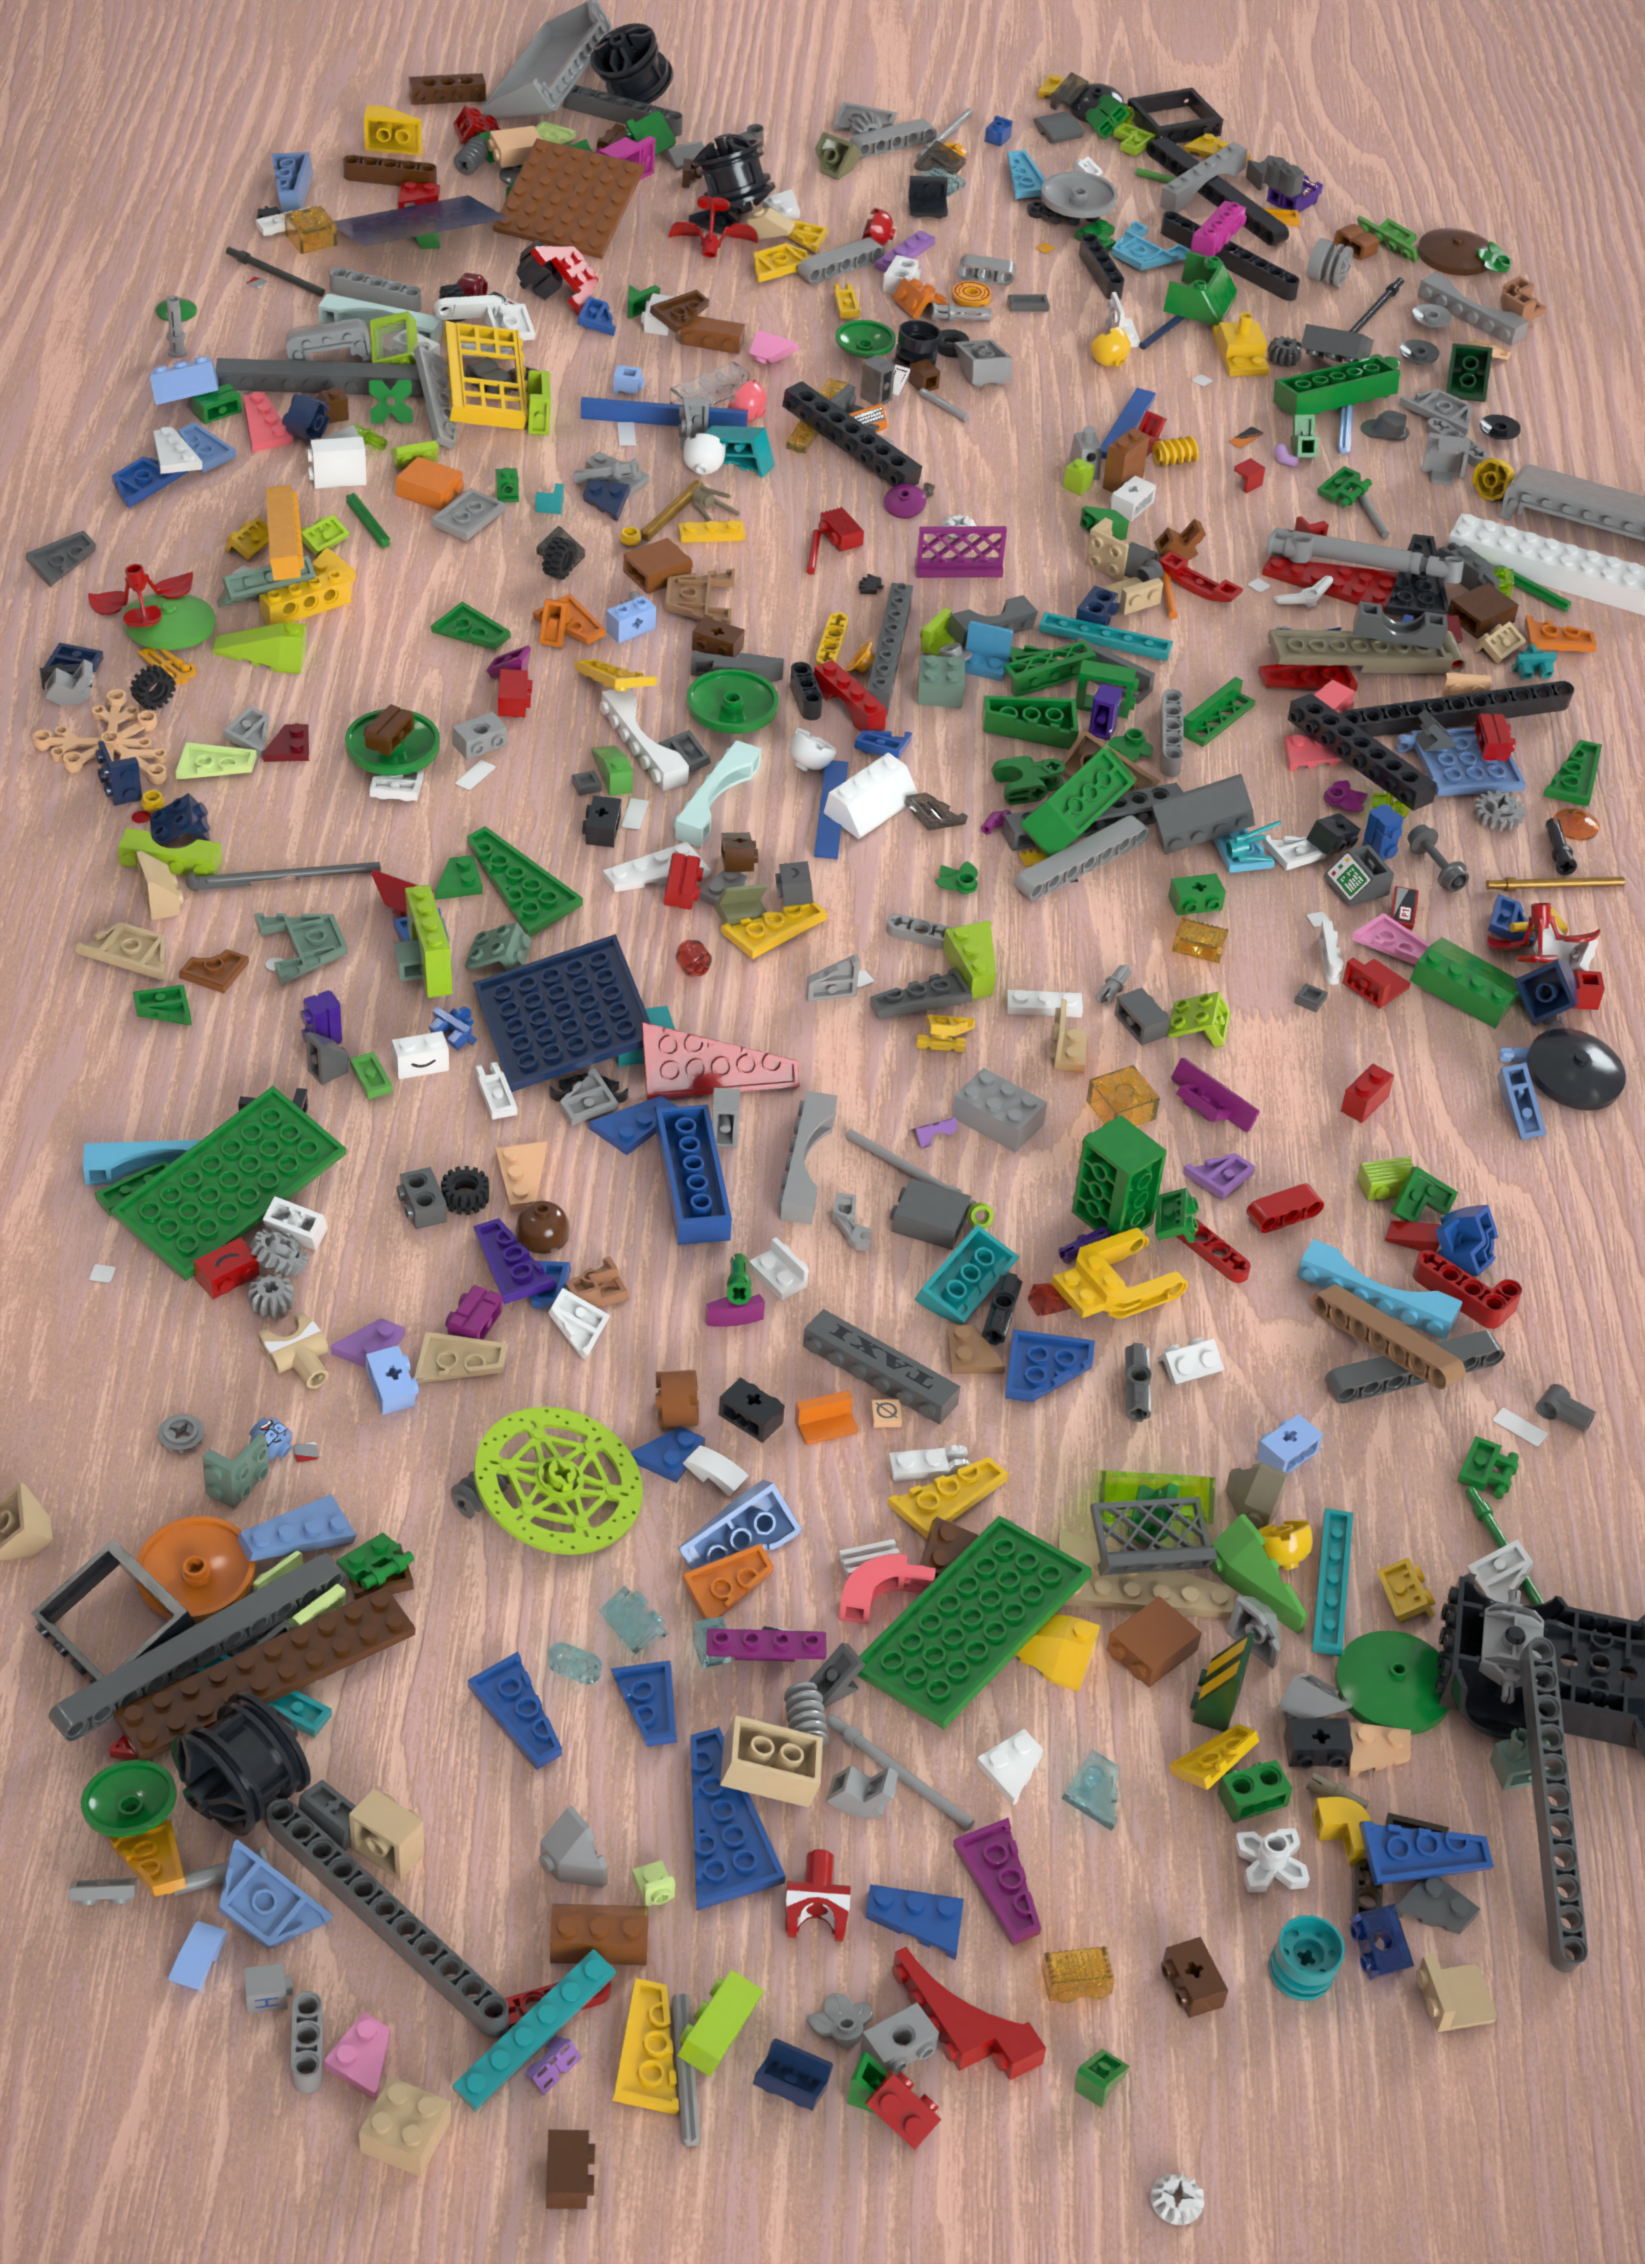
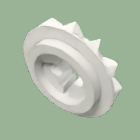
[942,514,976,538]
[1150,2172,1205,2225]

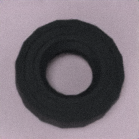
[937,329,969,357]

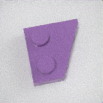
[331,1318,405,1367]

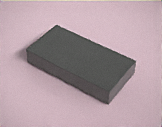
[1007,294,1049,312]

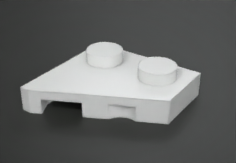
[1262,835,1326,871]
[548,1288,610,1360]
[976,1729,1043,1805]

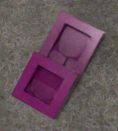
[705,1294,765,1327]

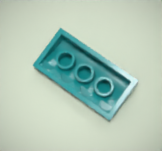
[914,1224,1019,1325]

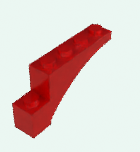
[892,1947,1046,2080]

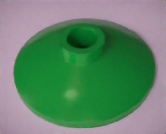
[156,298,197,322]

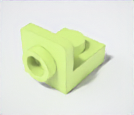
[632,1860,675,1906]

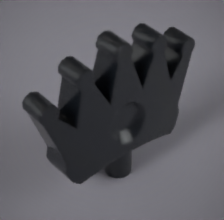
[257,206,282,219]
[859,574,884,594]

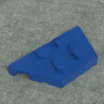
[112,457,189,508]

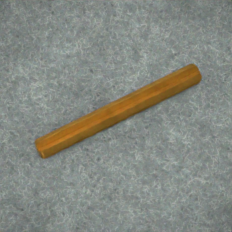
[641,480,704,541]

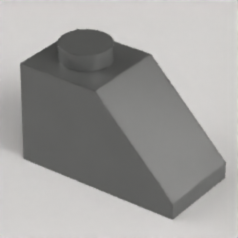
[305,1032,349,1085]

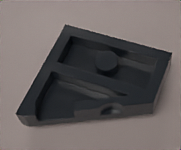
[688,210,739,235]

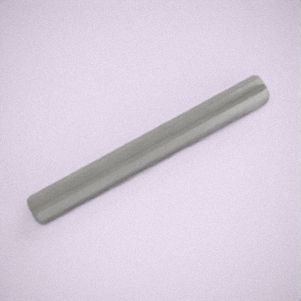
[672,1993,700,2147]

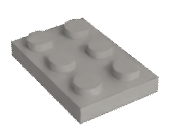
[431,488,505,541]

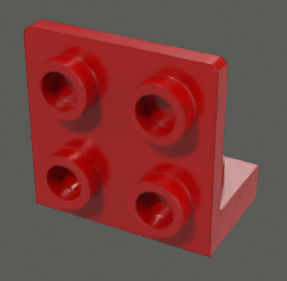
[453,106,501,144]
[1342,957,1411,1009]

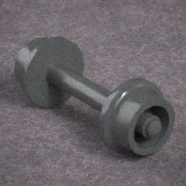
[1407,824,1469,892]

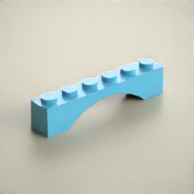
[83,1140,201,1185]
[1297,1239,1463,1340]

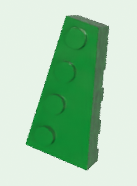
[981,696,1079,750]

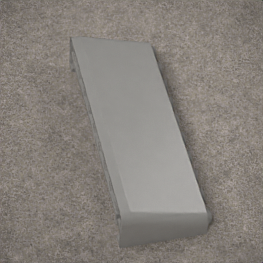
[481,0,613,120]
[1499,464,1645,541]

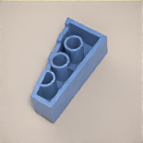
[271,152,313,213]

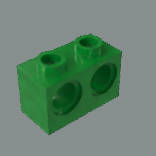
[1217,1760,1293,1823]

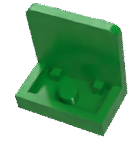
[625,111,676,156]

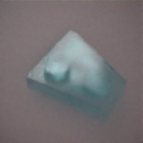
[1061,1749,1119,1831]

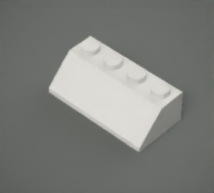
[824,753,919,839]

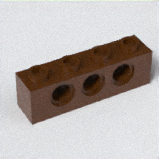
[409,73,486,105]

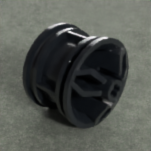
[590,23,673,104]
[692,133,776,215]
[171,1691,311,1836]

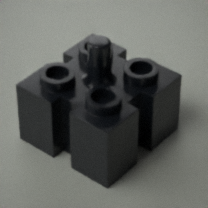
[516,239,563,300]

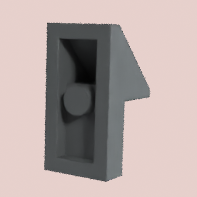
[1246,155,1275,190]
[1124,542,1157,578]
[1415,709,1456,751]
[808,1643,865,1708]

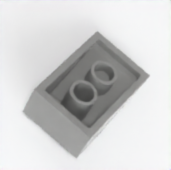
[954,339,1012,386]

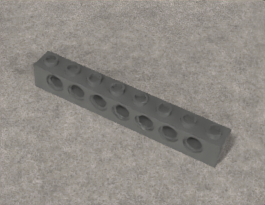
[867,583,913,715]
[1002,782,1183,851]

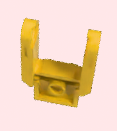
[1051,1228,1188,1319]

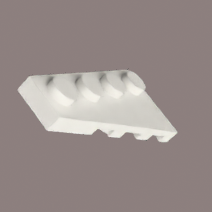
[153,427,202,474]
[603,842,711,892]

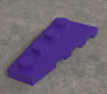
[473,1218,556,1304]

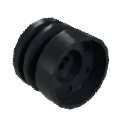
[894,320,941,369]

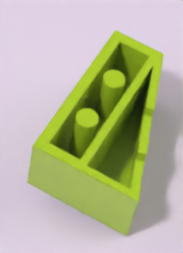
[943,920,996,999]

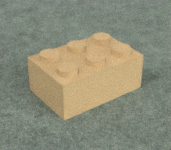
[720,1715,823,1808]

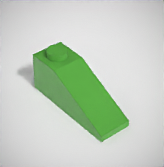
[592,745,633,796]

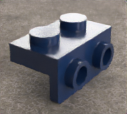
[753,2038,833,2111]

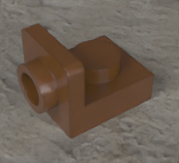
[682,158,702,188]

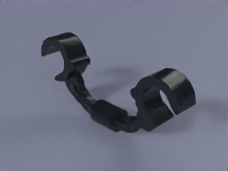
[549,1073,628,1103]

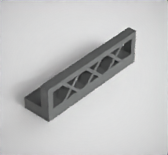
[1074,638,1155,704]

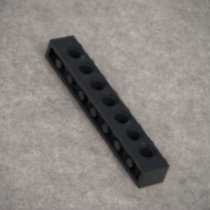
[782,381,923,487]
[1288,693,1437,811]

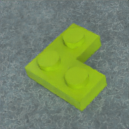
[1113,123,1155,156]

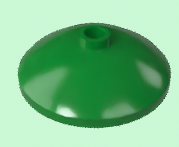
[835,320,896,358]
[81,1760,177,1837]

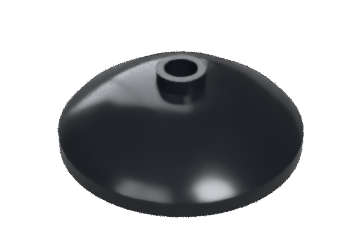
[1069,83,1124,123]

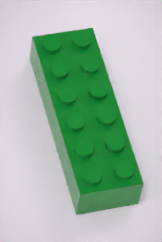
[1273,356,1400,417]

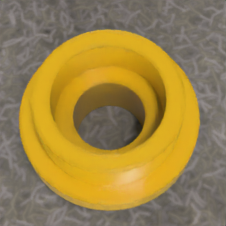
[619,527,641,546]
[141,790,165,812]

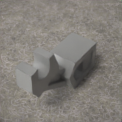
[832,1193,871,1251]

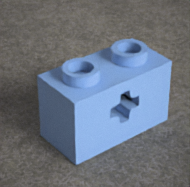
[606,596,656,643]
[365,1345,419,1415]
[1256,1414,1323,1474]

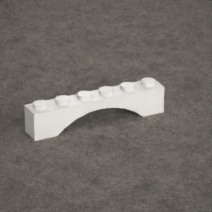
[600,688,689,791]

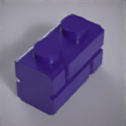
[1088,684,1122,740]
[300,990,342,1044]

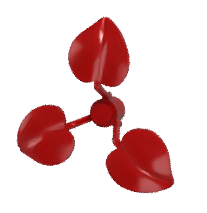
[668,196,758,258]
[88,564,193,628]
[1487,903,1601,963]

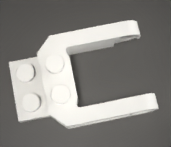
[433,295,536,358]

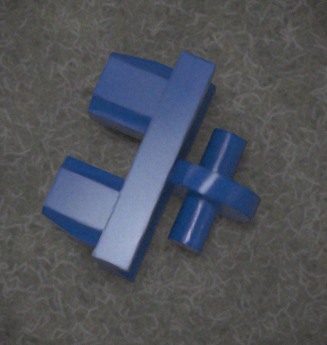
[428,1006,477,1050]

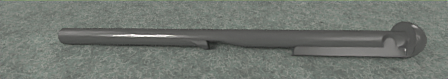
[185,862,381,891]

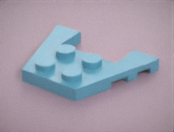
[1111,220,1191,270]

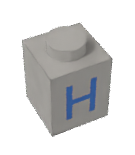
[244,1963,293,2014]

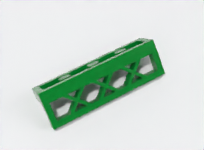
[1003,640,1096,697]
[1183,677,1255,747]

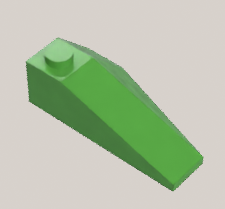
[1209,1514,1307,1634]

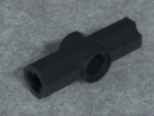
[982,1272,1023,1346]

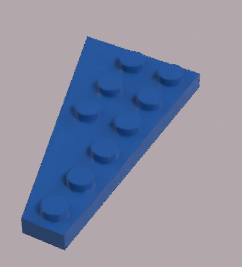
[690,1727,786,1911]

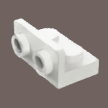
[749,1238,809,1301]

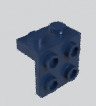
[95,741,142,806]
[150,793,210,846]

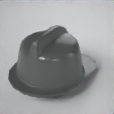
[1360,410,1410,440]

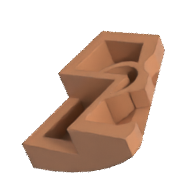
[566,1256,629,1308]

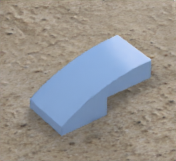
[168,1921,228,1992]

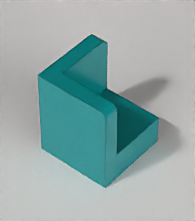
[535,483,564,514]

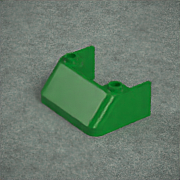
[1163,251,1237,325]

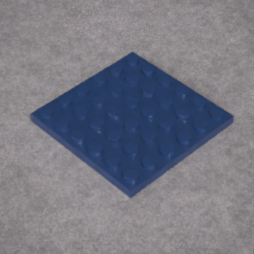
[473,934,651,1092]

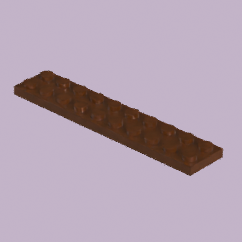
[113,1586,416,1761]

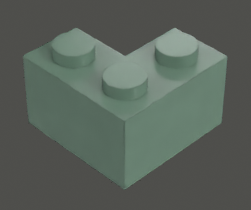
[394,918,449,982]

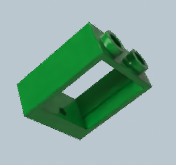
[1076,660,1139,719]

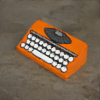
[850,403,887,432]

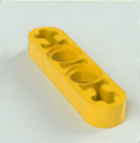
[815,612,849,667]

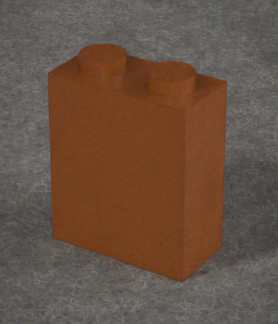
[1102,428,1149,493]
[623,538,693,594]
[1107,1596,1202,1687]

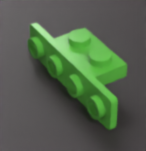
[1357,216,1418,262]

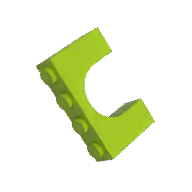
[405,884,453,998]

